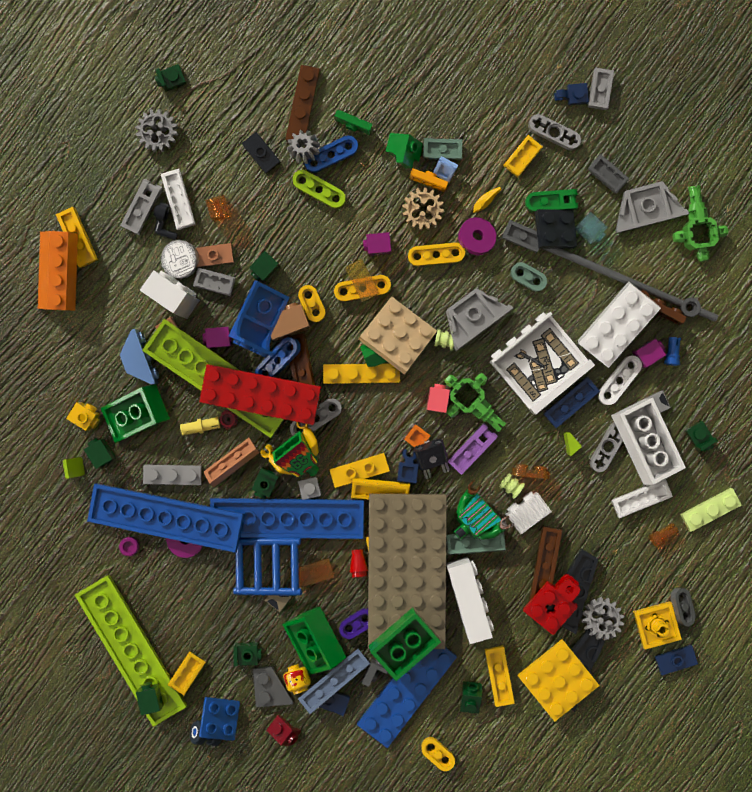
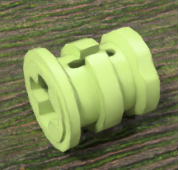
[434,330,454,351]
[499,473,525,499]

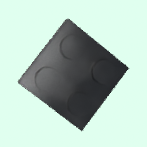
[535,209,577,249]

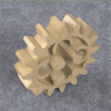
[402,188,444,230]

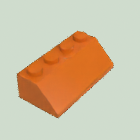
[38,231,78,311]

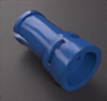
[664,337,681,366]

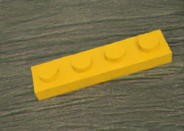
[323,363,400,384]

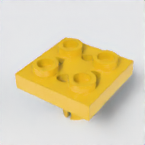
[633,601,682,650]

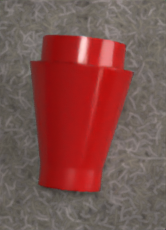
[350,549,368,578]

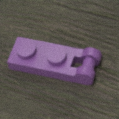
[448,423,498,475]

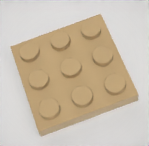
[358,296,437,375]

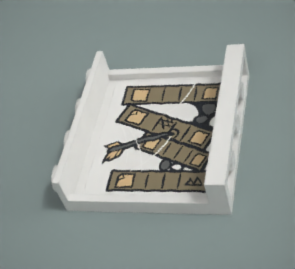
[490,312,595,415]

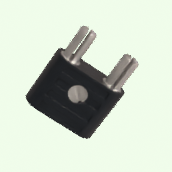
[414,439,449,479]

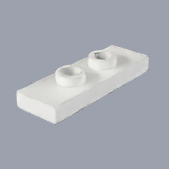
[161,169,196,230]
[611,479,673,518]

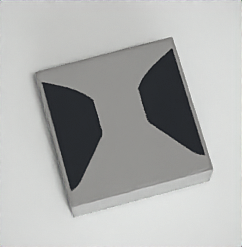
[644,391,671,413]

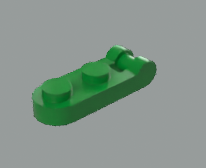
[525,189,579,212]

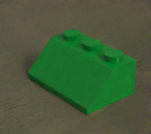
[282,607,346,675]

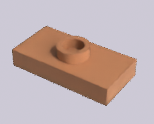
[196,243,234,268]

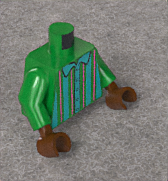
[454,480,514,540]

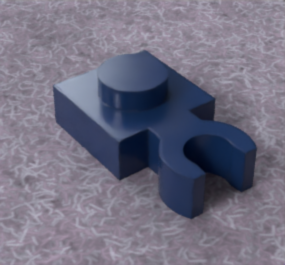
[397,449,418,484]

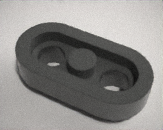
[671,588,696,626]

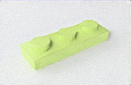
[680,488,741,532]

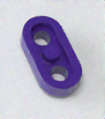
[339,608,368,639]

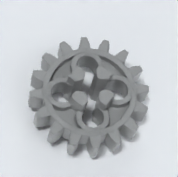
[135,109,179,152]
[582,597,624,640]

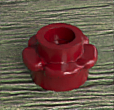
[219,410,238,429]

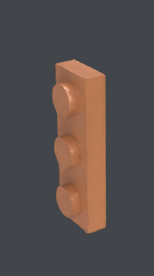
[204,438,259,488]

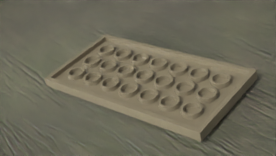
[368,493,446,649]

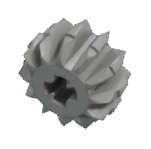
[287,130,320,164]

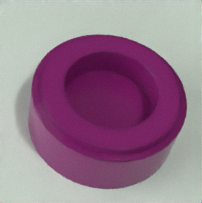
[119,536,140,556]

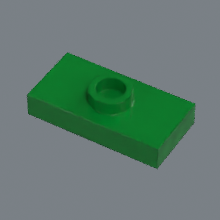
[334,109,372,135]

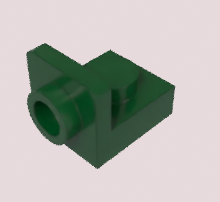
[154,64,187,92]
[685,421,718,452]

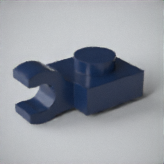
[554,83,589,105]

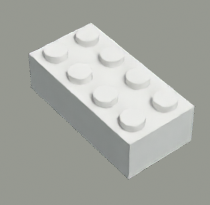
[140,270,200,319]
[578,282,661,368]
[611,398,686,485]
[446,557,494,644]

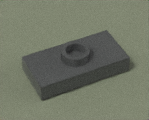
[587,154,630,194]

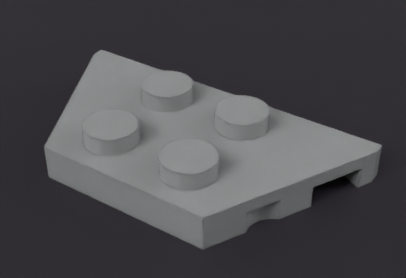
[615,181,689,234]
[446,288,513,351]

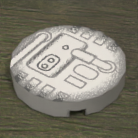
[161,240,199,279]

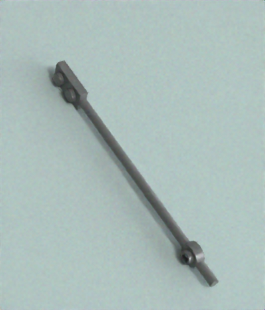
[502,220,718,322]

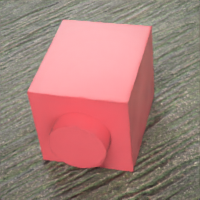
[426,384,450,413]

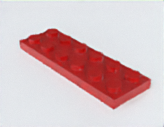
[199,364,321,425]

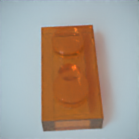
[299,558,335,588]

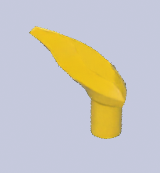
[473,187,502,213]

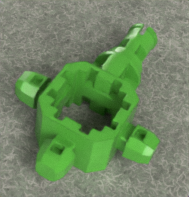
[673,185,728,262]
[444,373,506,432]

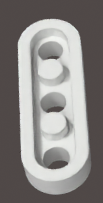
[598,356,642,405]

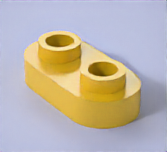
[298,285,326,322]
[421,737,455,771]

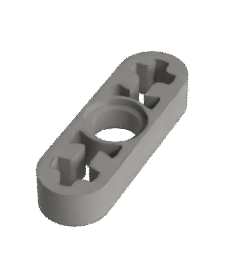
[528,114,581,151]
[590,422,623,472]

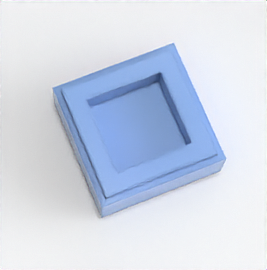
[433,156,458,183]

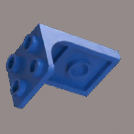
[229,280,290,358]

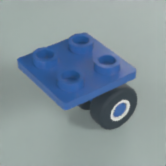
[190,697,240,746]

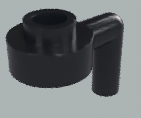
[154,203,178,240]

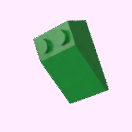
[101,384,170,443]

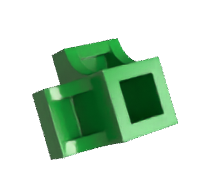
[386,133,423,169]

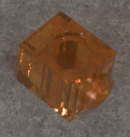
[205,195,232,222]

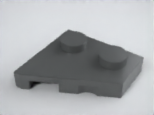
[253,666,293,707]

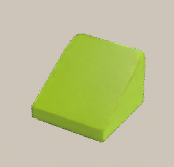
[564,432,582,456]
[63,457,85,479]

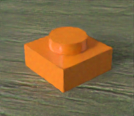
[404,424,431,447]

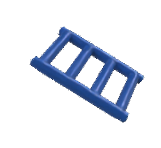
[233,538,302,596]

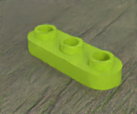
[293,170,346,209]

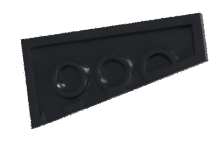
[546,548,599,634]
[571,629,605,712]

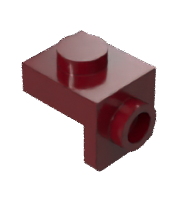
[266,715,301,746]

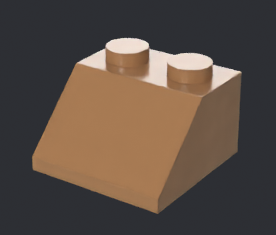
[271,302,311,342]

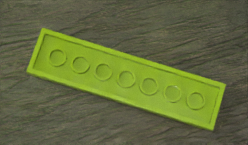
[142,319,284,438]
[75,575,187,727]

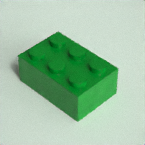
[369,607,441,681]

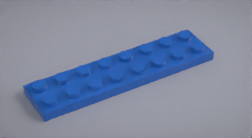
[87,483,244,552]
[210,498,364,539]

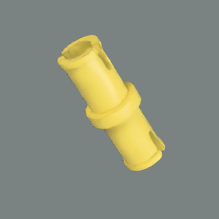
[180,416,221,436]

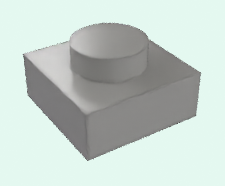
[298,476,321,499]

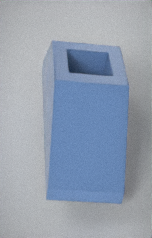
[120,329,159,384]

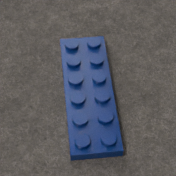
[357,647,457,748]

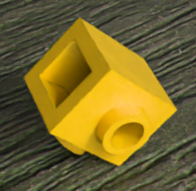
[66,402,101,431]

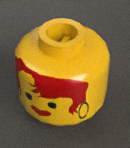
[283,664,311,694]

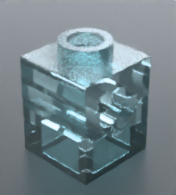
[575,212,608,244]

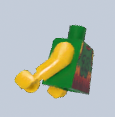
[260,422,319,477]

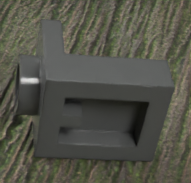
[362,658,388,687]

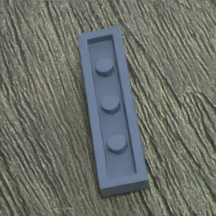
[298,649,370,714]

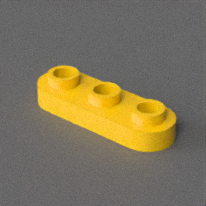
[408,243,465,266]
[334,275,391,302]

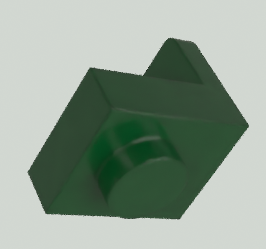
[460,681,482,714]

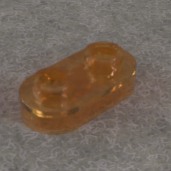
[511,464,550,479]

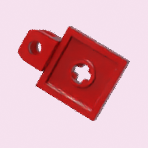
[523,574,580,635]

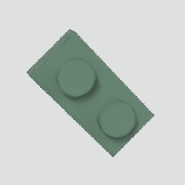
[423,138,462,160]

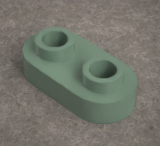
[510,262,547,292]

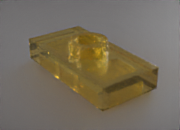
[344,259,379,302]

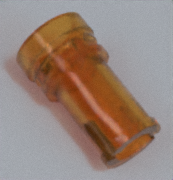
[649,523,679,548]

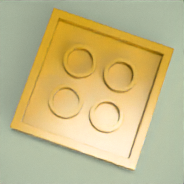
[518,639,600,722]

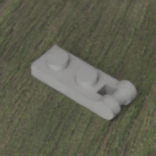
[120,179,163,235]

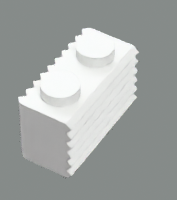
[505,491,552,534]

